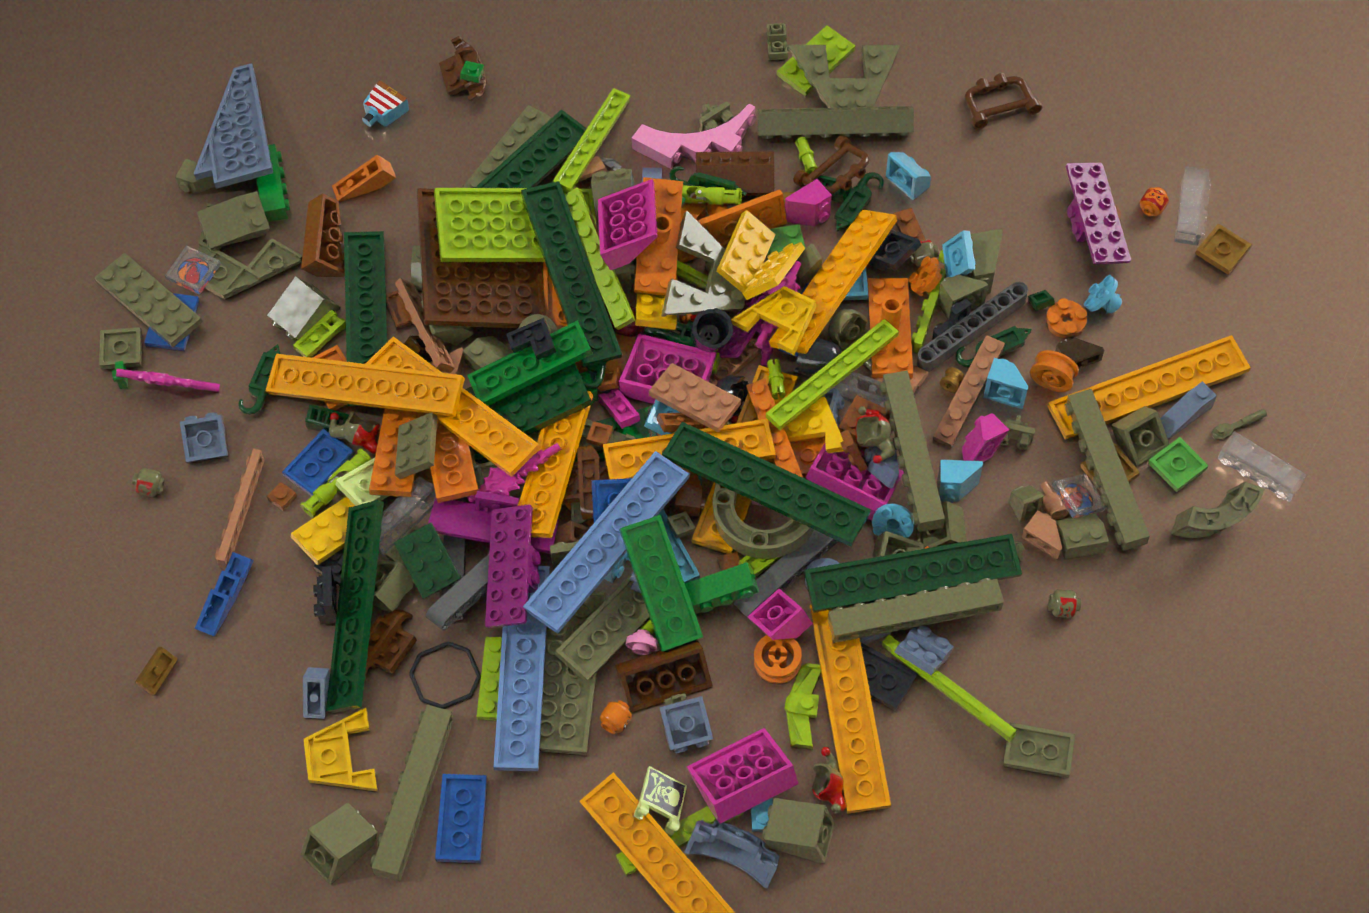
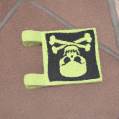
[634,766,687,836]

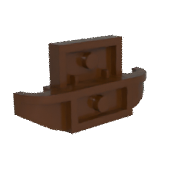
[439,36,487,101]
[562,445,600,520]
[364,610,417,683]

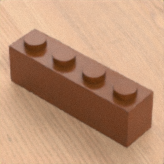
[301,193,345,277]

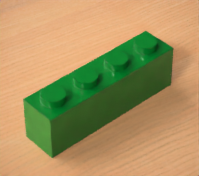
[257,144,290,222]
[685,562,759,614]

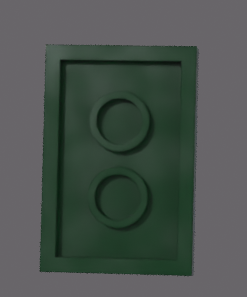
[394,523,461,599]

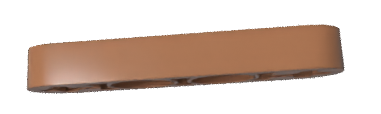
[709,338,759,386]

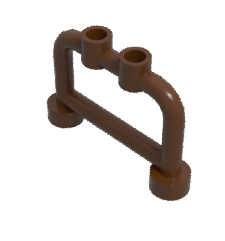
[965,73,1042,130]
[793,136,870,194]

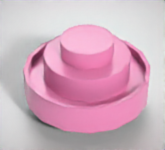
[626,630,658,655]

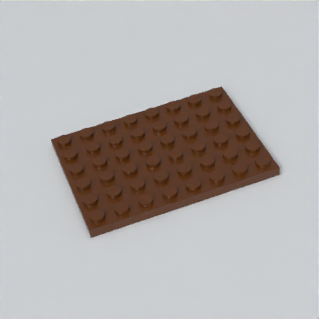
[417,188,546,328]

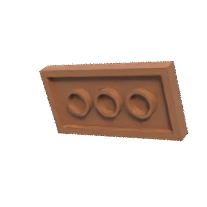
[649,363,741,433]

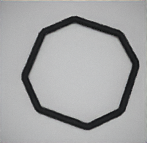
[409,642,481,709]

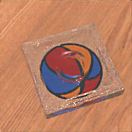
[165,245,221,295]
[1052,474,1106,519]

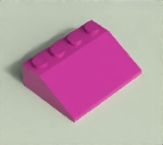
[598,179,657,270]
[619,334,716,404]
[806,444,904,520]
[687,728,799,824]

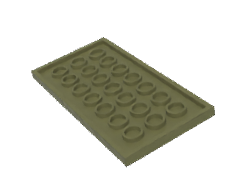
[540,591,606,755]

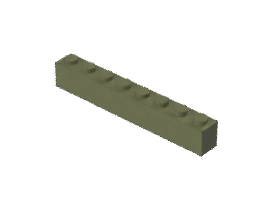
[758,106,914,139]
[879,370,945,532]
[1064,389,1150,551]
[828,578,1004,643]
[370,705,454,881]

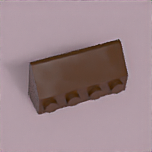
[696,151,775,196]
[615,639,713,712]

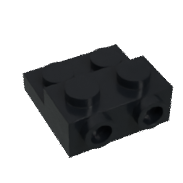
[869,229,921,271]
[313,566,337,624]

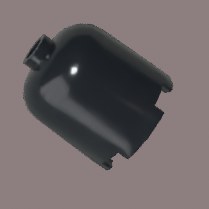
[691,308,733,352]
[794,337,842,377]

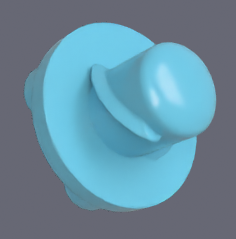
[1084,275,1122,314]
[872,504,914,538]

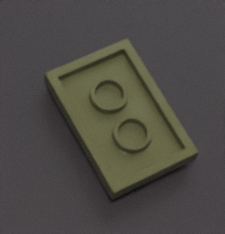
[395,413,438,479]
[1003,722,1075,778]

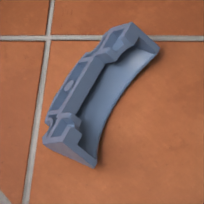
[684,820,780,888]

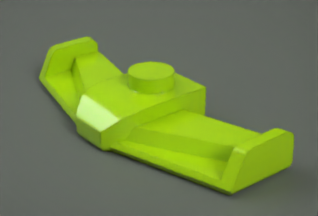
[785,663,821,749]

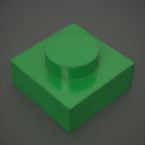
[460,61,484,83]
[112,361,128,389]

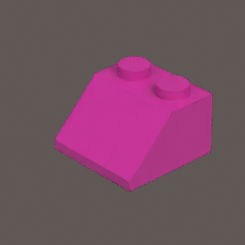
[785,179,832,226]
[962,413,1010,462]
[747,589,813,640]

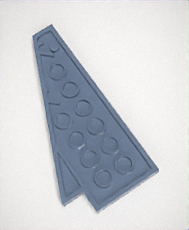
[194,63,274,189]

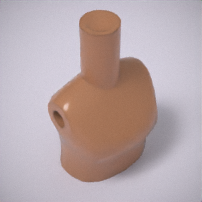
[1040,481,1070,520]

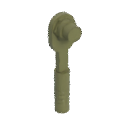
[1212,409,1267,440]

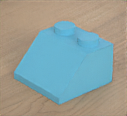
[886,152,931,200]
[983,358,1028,410]
[937,460,983,503]

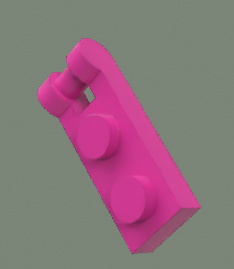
[598,388,640,428]

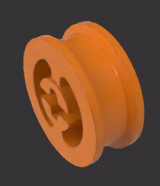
[1030,350,1079,392]
[754,635,802,684]

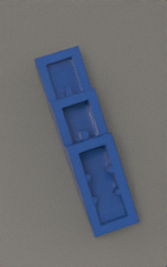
[194,552,254,636]

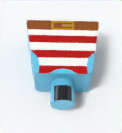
[362,80,409,127]

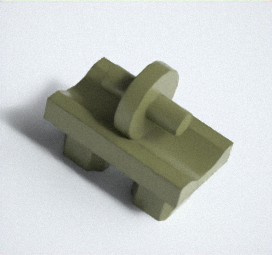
[699,101,734,132]
[1000,415,1035,450]

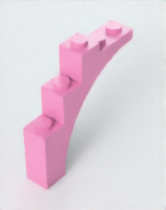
[632,104,756,169]

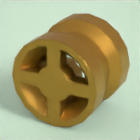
[940,367,965,393]

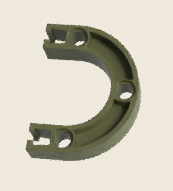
[713,484,822,559]

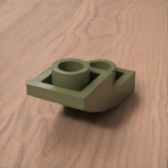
[766,23,788,60]

